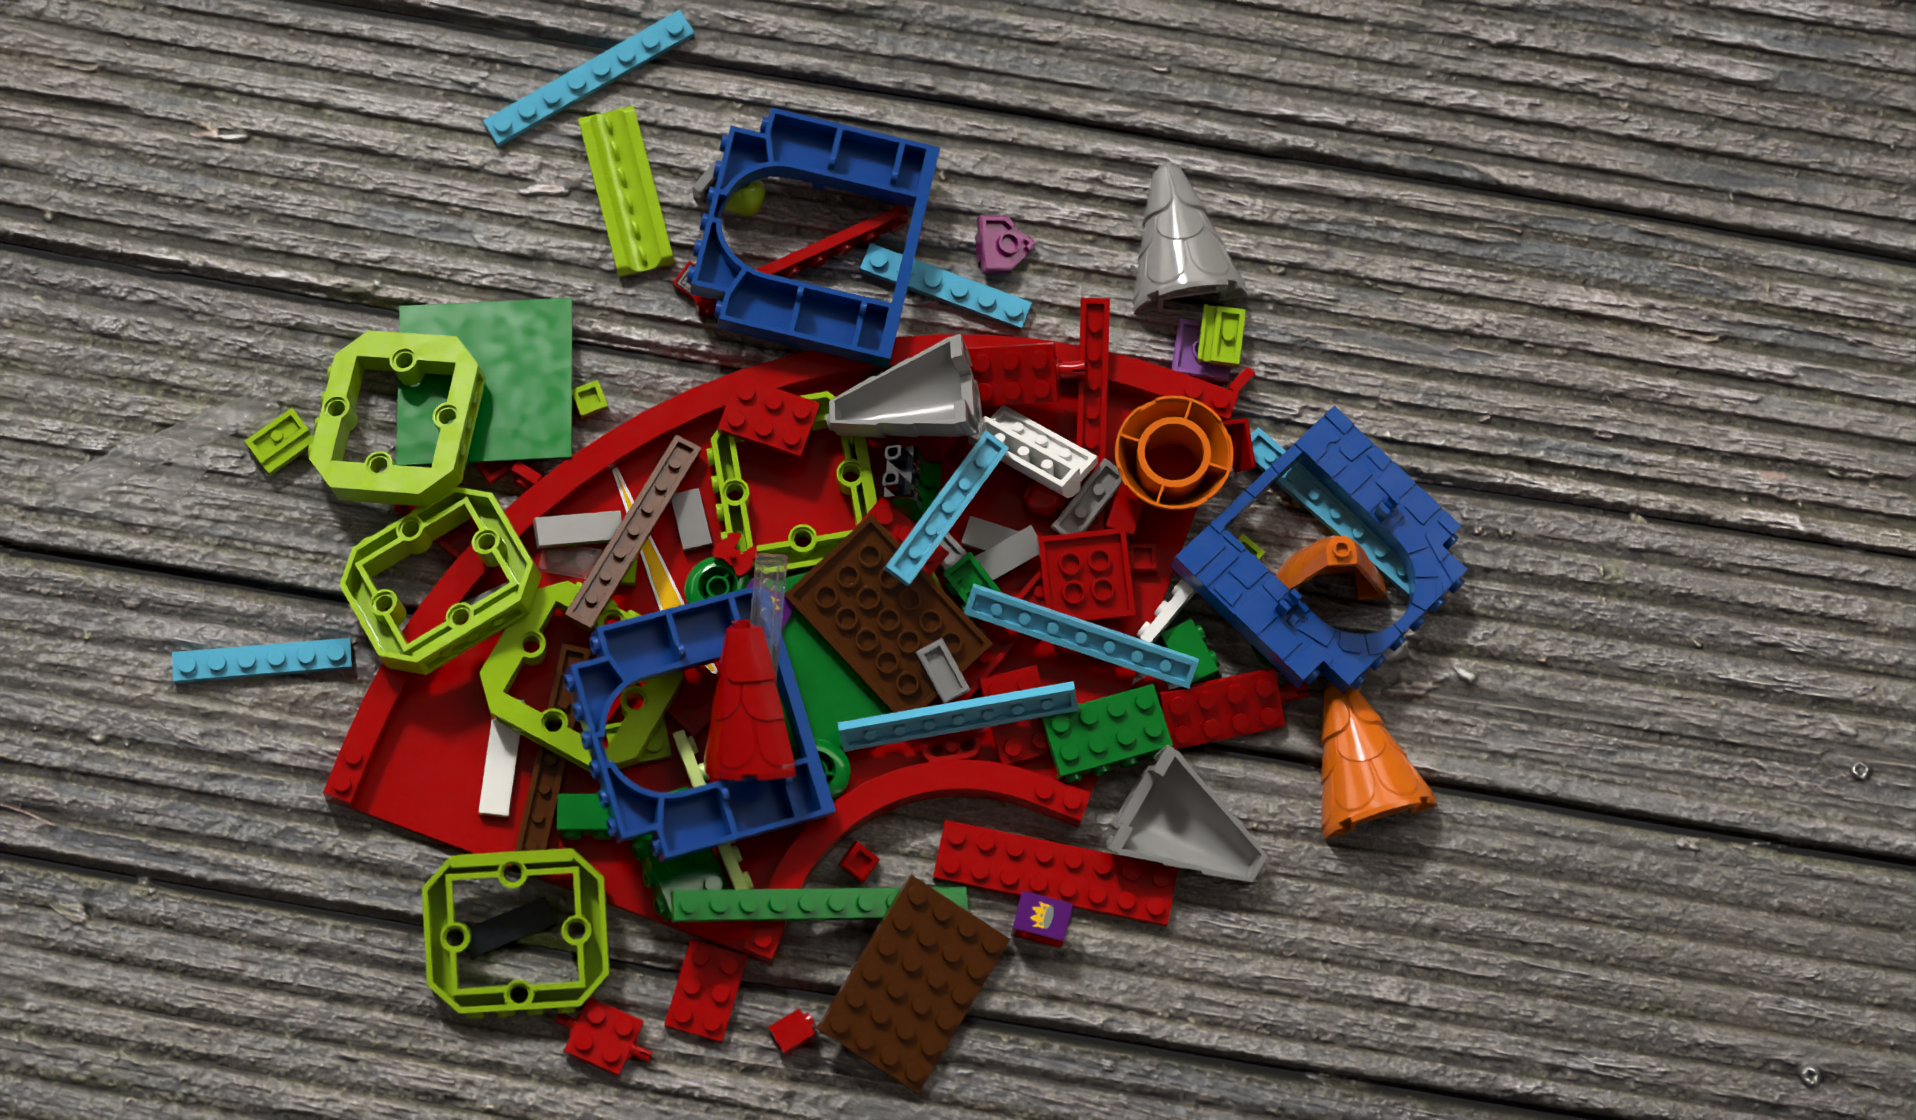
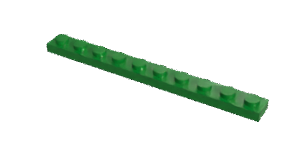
[671,887,968,923]

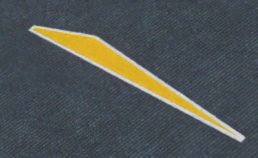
[612,467,717,674]

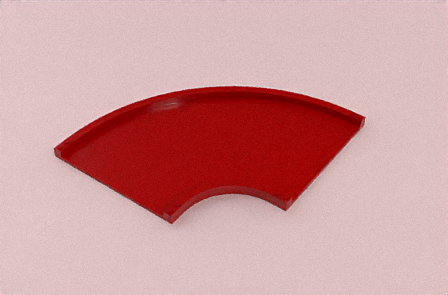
[323,334,1239,965]

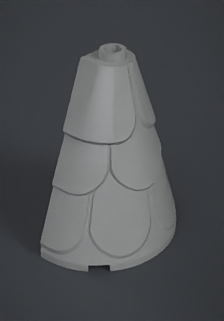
[1132,163,1247,314]
[826,334,982,438]
[1107,745,1268,882]

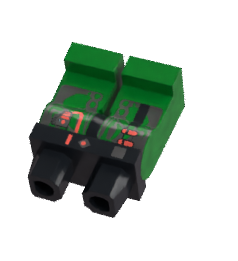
[882,445,942,521]

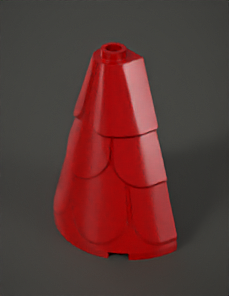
[704,620,796,781]

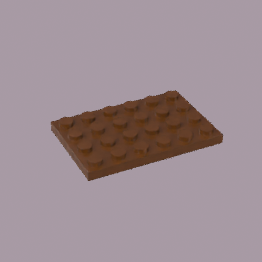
[784,514,993,713]
[816,875,1010,1093]

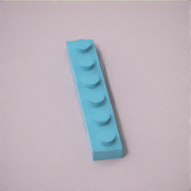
[860,243,1032,331]
[884,430,1009,587]
[172,638,353,684]

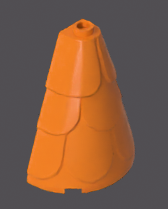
[1275,535,1387,600]
[1320,682,1438,839]

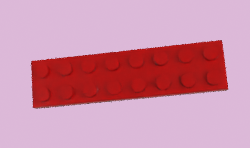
[933,820,1179,927]

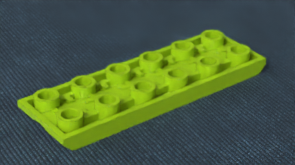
[578,106,675,278]

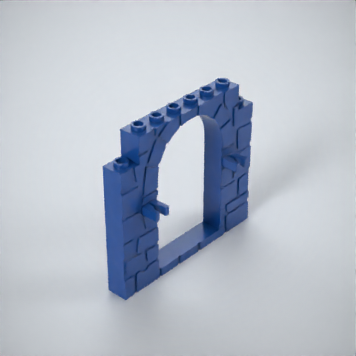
[686,107,940,369]
[1171,405,1468,694]
[563,583,836,863]

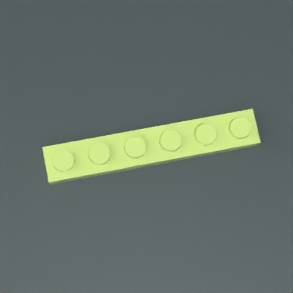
[673,729,754,890]

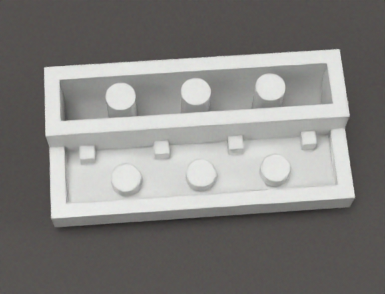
[968,405,1098,498]

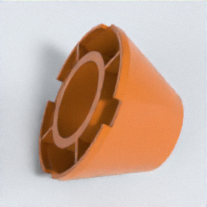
[1115,396,1233,510]

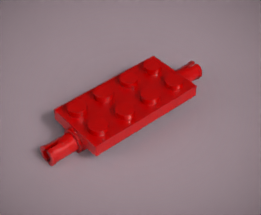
[967,342,1088,406]
[1159,667,1309,750]

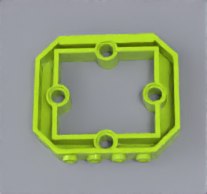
[308,330,486,507]
[706,391,877,581]
[339,487,542,675]
[479,581,684,773]
[422,848,610,1019]

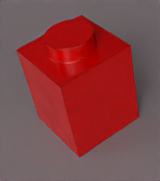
[1105,494,1144,543]
[768,1008,817,1057]

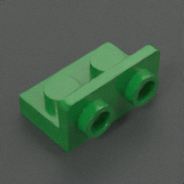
[943,551,1002,622]

